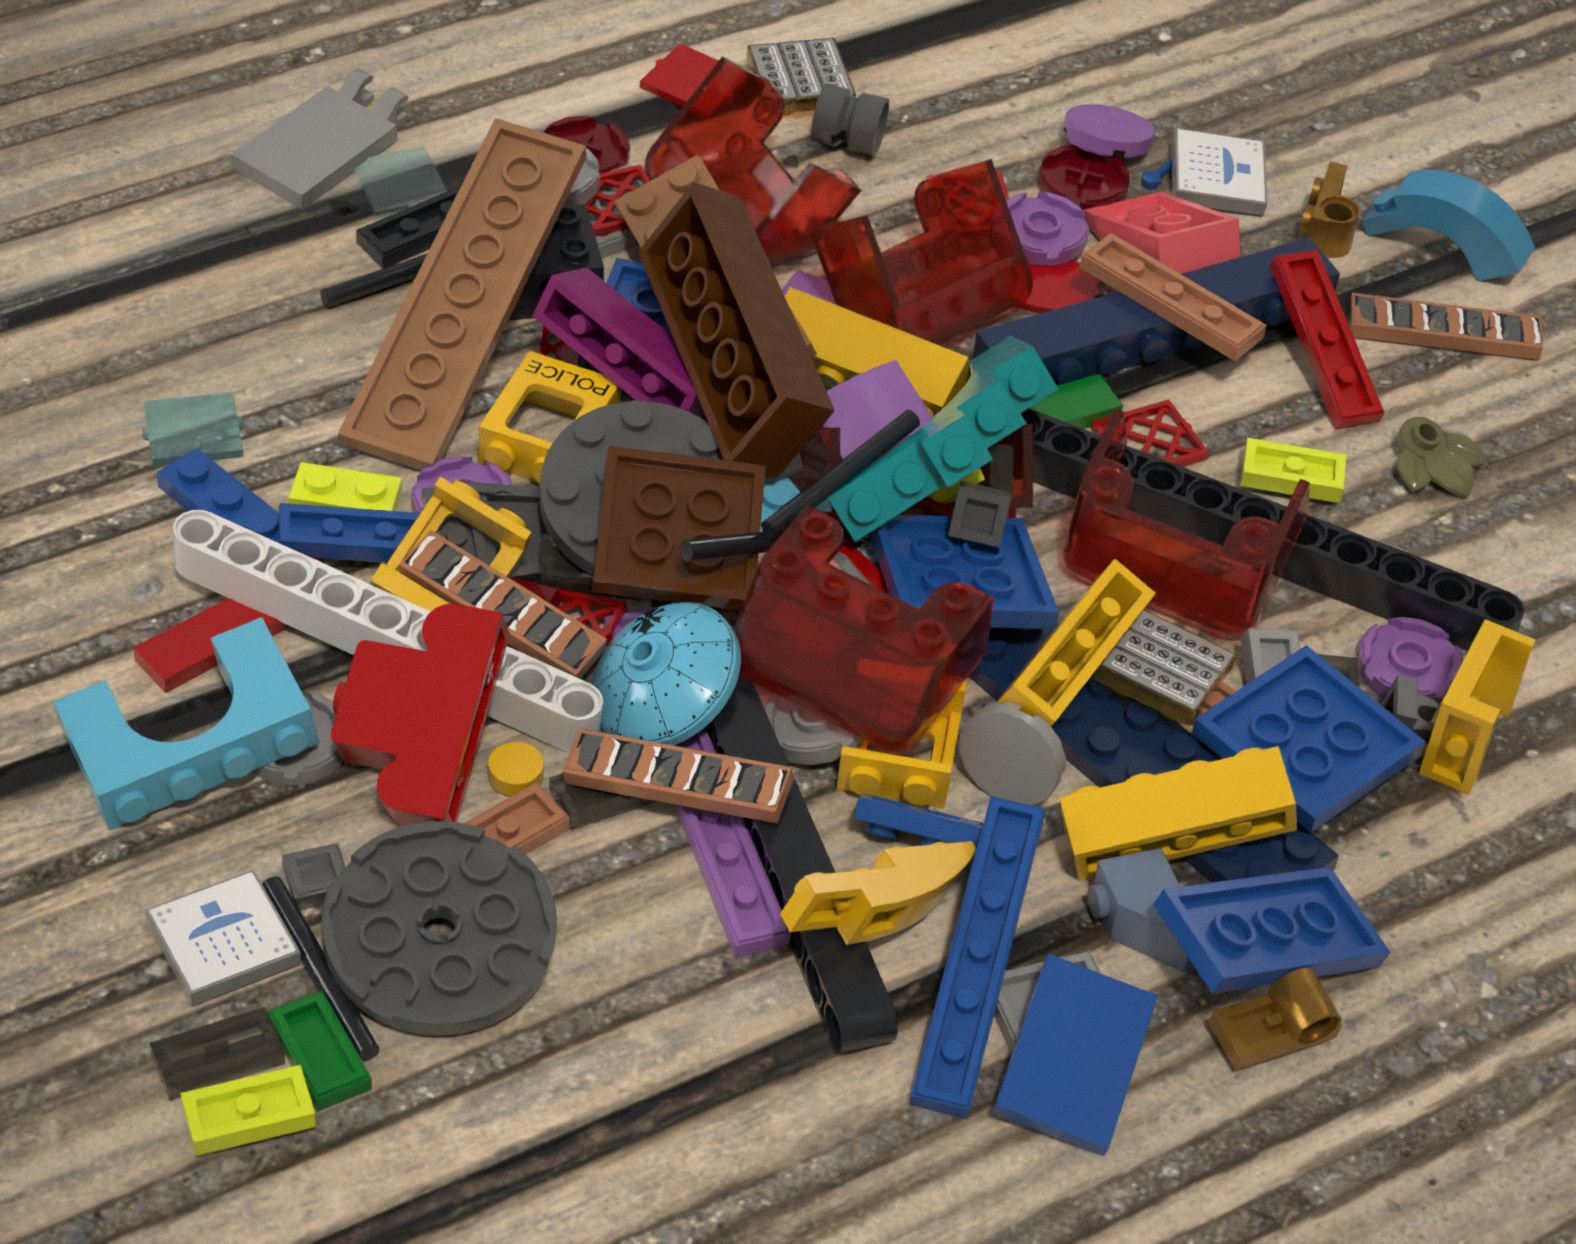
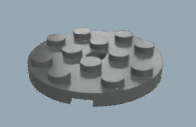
[539,400,724,575]
[322,821,557,1035]

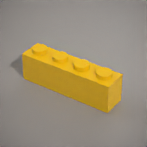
[785,287,971,417]
[996,559,1156,726]
[1059,746,1297,881]

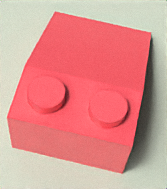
[1082,192,1241,274]

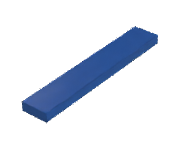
[910,796,1046,1119]

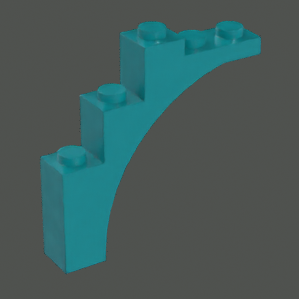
[827,335,1058,542]

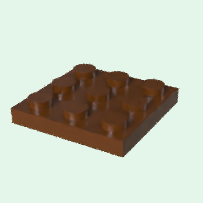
[592,445,766,612]

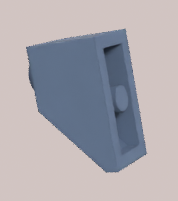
[1087,848,1195,973]

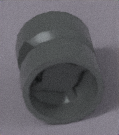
[811,83,890,156]

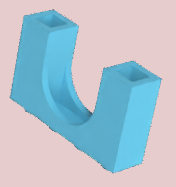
[53,617,319,830]

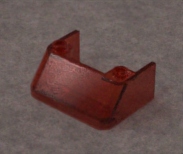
[1063,408,1310,641]

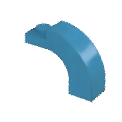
[1361,170,1536,281]

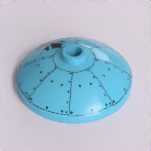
[592,602,741,745]

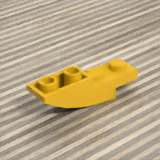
[780,841,977,945]

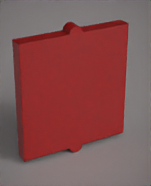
[639,43,747,118]
[1006,260,1101,313]

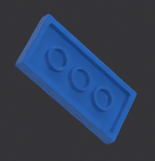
[1153,867,1391,994]

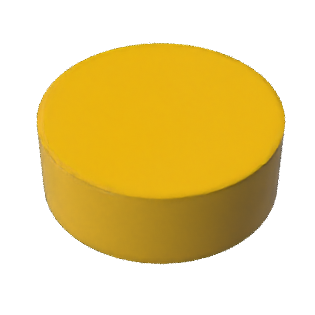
[488,742,544,796]

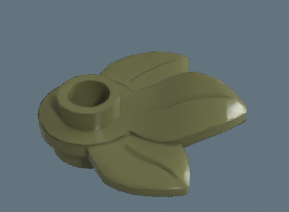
[1397,417,1486,499]

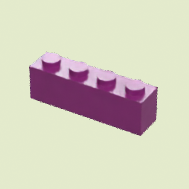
[532,268,708,422]

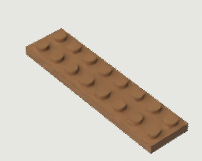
[338,118,587,471]

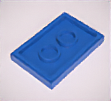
[992,953,1158,1156]

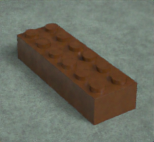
[638,182,835,480]

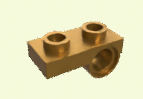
[1299,161,1360,258]
[1209,968,1342,1071]

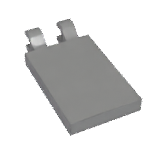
[231,68,409,210]

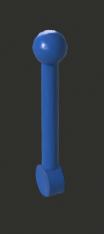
[1141,157,1172,190]

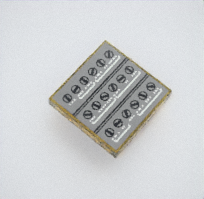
[746,38,856,116]
[1094,609,1237,726]

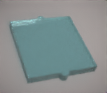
[353,146,447,218]
[143,392,243,467]

